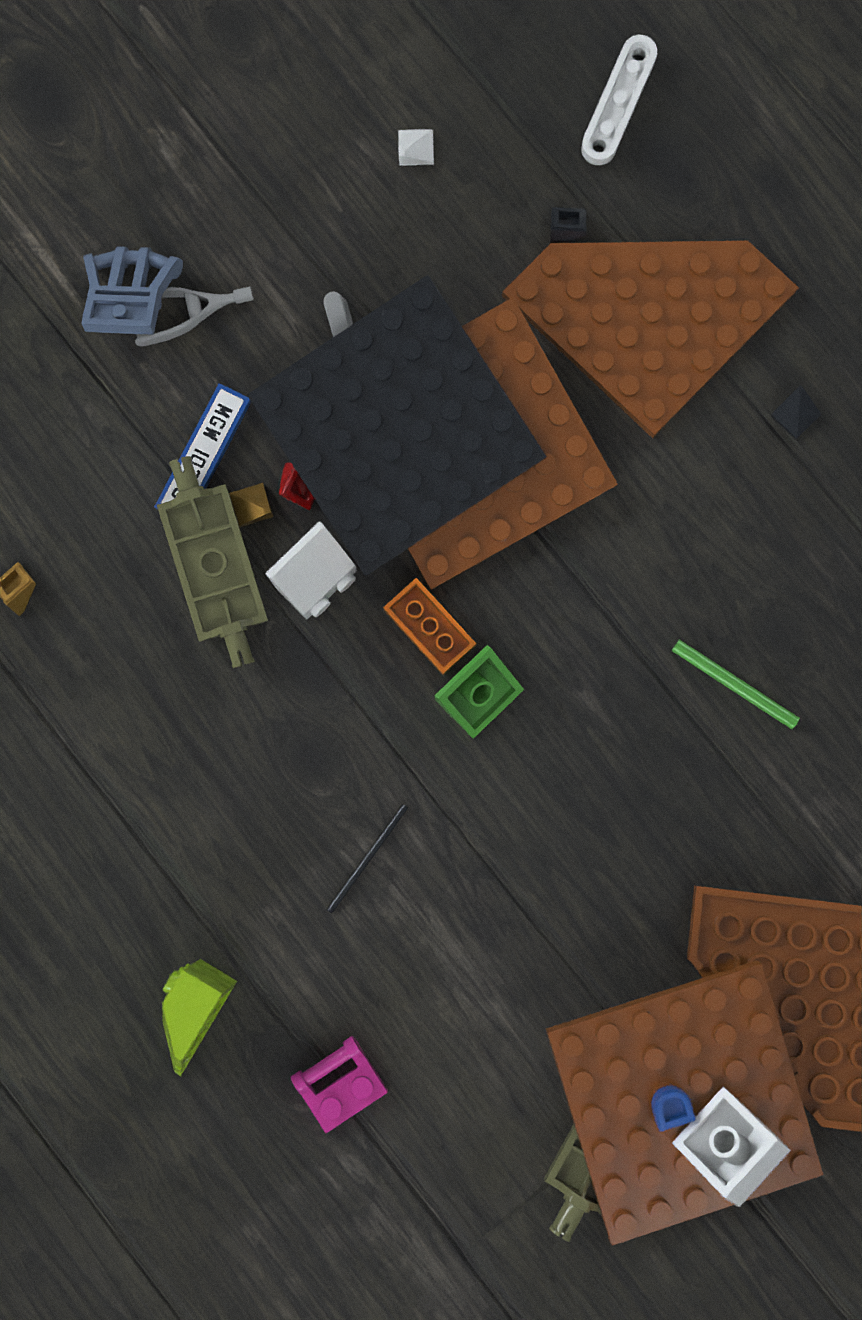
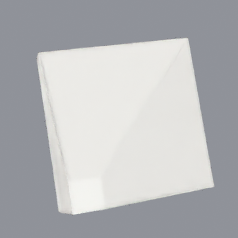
[398,129,434,166]

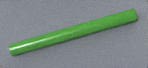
[671,639,800,729]

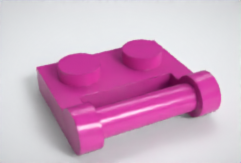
[290,1036,388,1133]

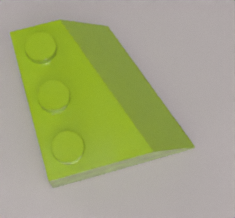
[162,959,237,1076]

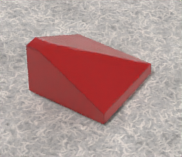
[279,463,315,510]

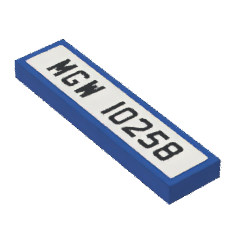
[154,383,251,510]

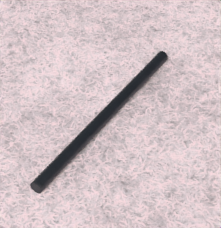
[326,804,408,914]

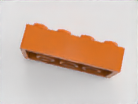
[383,578,477,675]

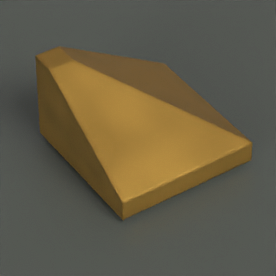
[229,483,274,527]
[0,562,36,616]

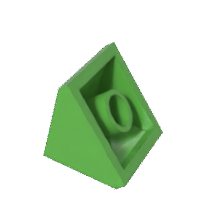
[434,645,524,739]

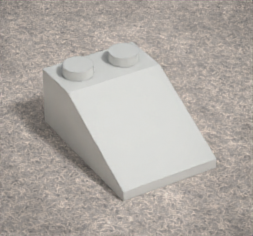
[265,521,357,620]

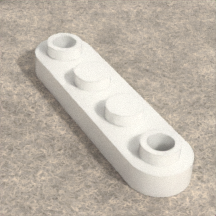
[581,35,657,165]

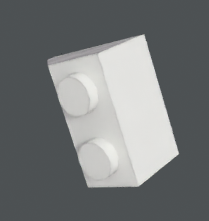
[673,1087,791,1207]

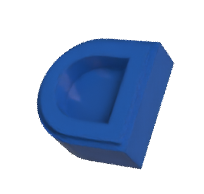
[651,1085,696,1132]

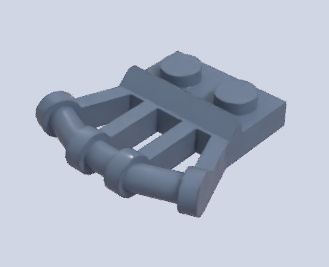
[81,246,183,335]

